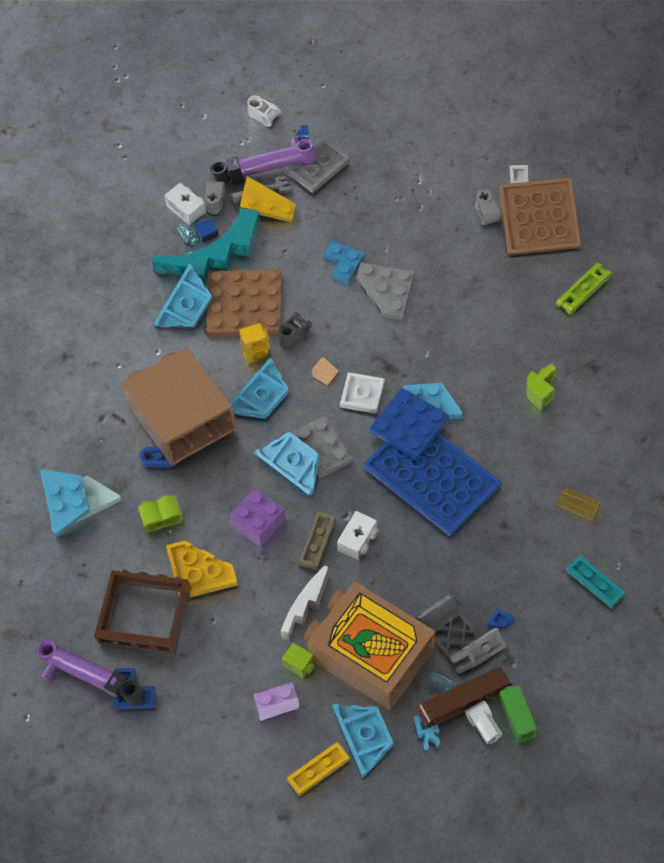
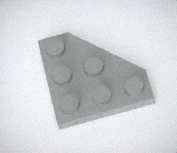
[357,262,414,320]

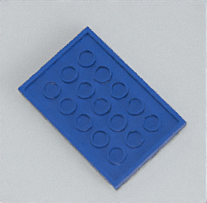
[363,433,502,537]

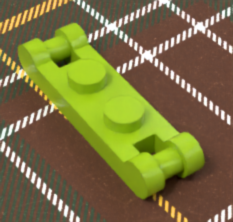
[556,262,613,315]

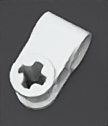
[247,96,281,127]

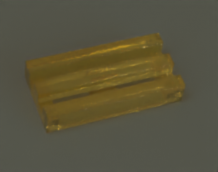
[556,486,601,520]

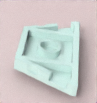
[52,476,121,533]

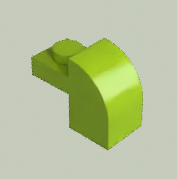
[526,363,556,410]

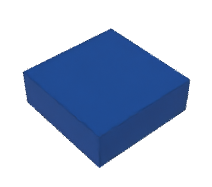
[194,217,218,241]

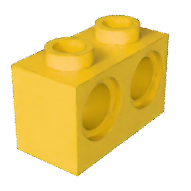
[239,323,271,364]

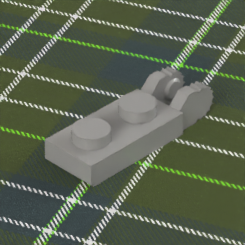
[450,628,506,673]

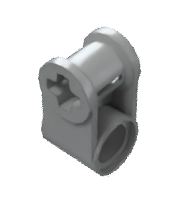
[205,181,225,215]
[475,189,502,225]

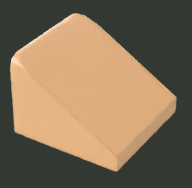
[312,357,339,385]

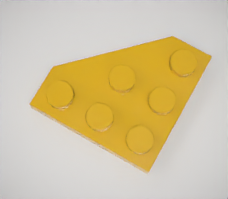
[166,541,238,597]

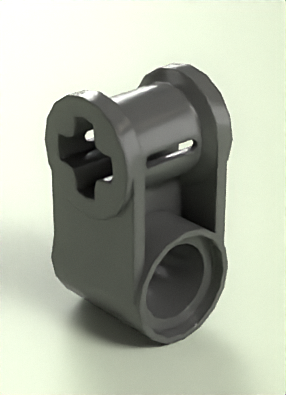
[278,312,312,348]

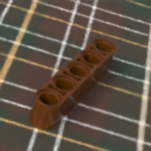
[415,667,512,728]

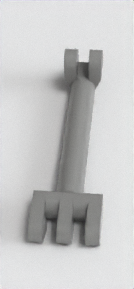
[231,175,293,207]

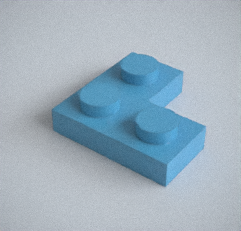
[324,240,365,284]

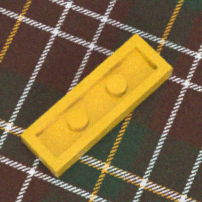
[287,742,350,797]

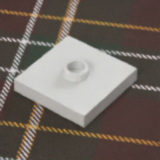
[340,372,385,414]

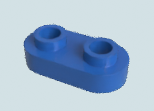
[297,125,309,142]
[139,447,178,468]

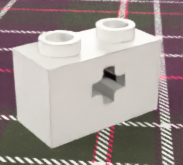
[165,183,206,226]
[337,511,379,561]

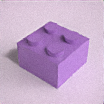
[229,488,286,547]

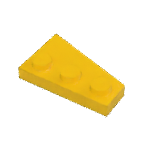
[239,176,296,223]

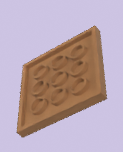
[499,177,581,256]
[206,269,281,336]

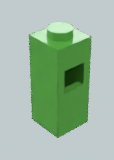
[499,685,537,743]

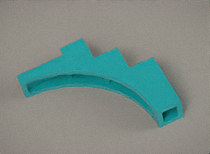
[151,208,260,285]

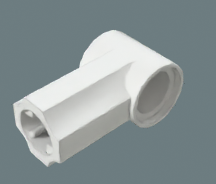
[465,700,502,744]

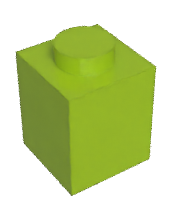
[282,643,315,678]

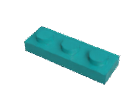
[566,555,625,609]

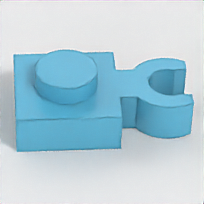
[414,715,440,750]

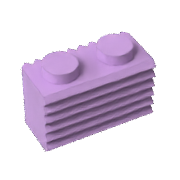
[253,682,299,721]

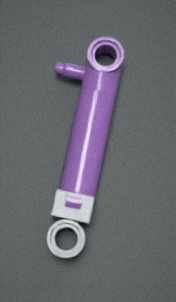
[210,137,317,185]
[37,640,145,706]

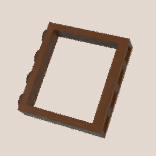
[94,569,192,654]

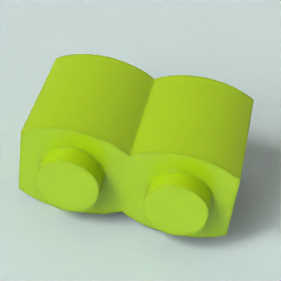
[138,495,183,533]

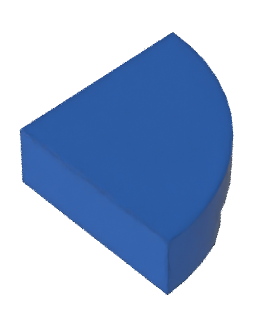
[487,608,515,629]

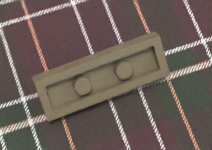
[298,512,336,570]

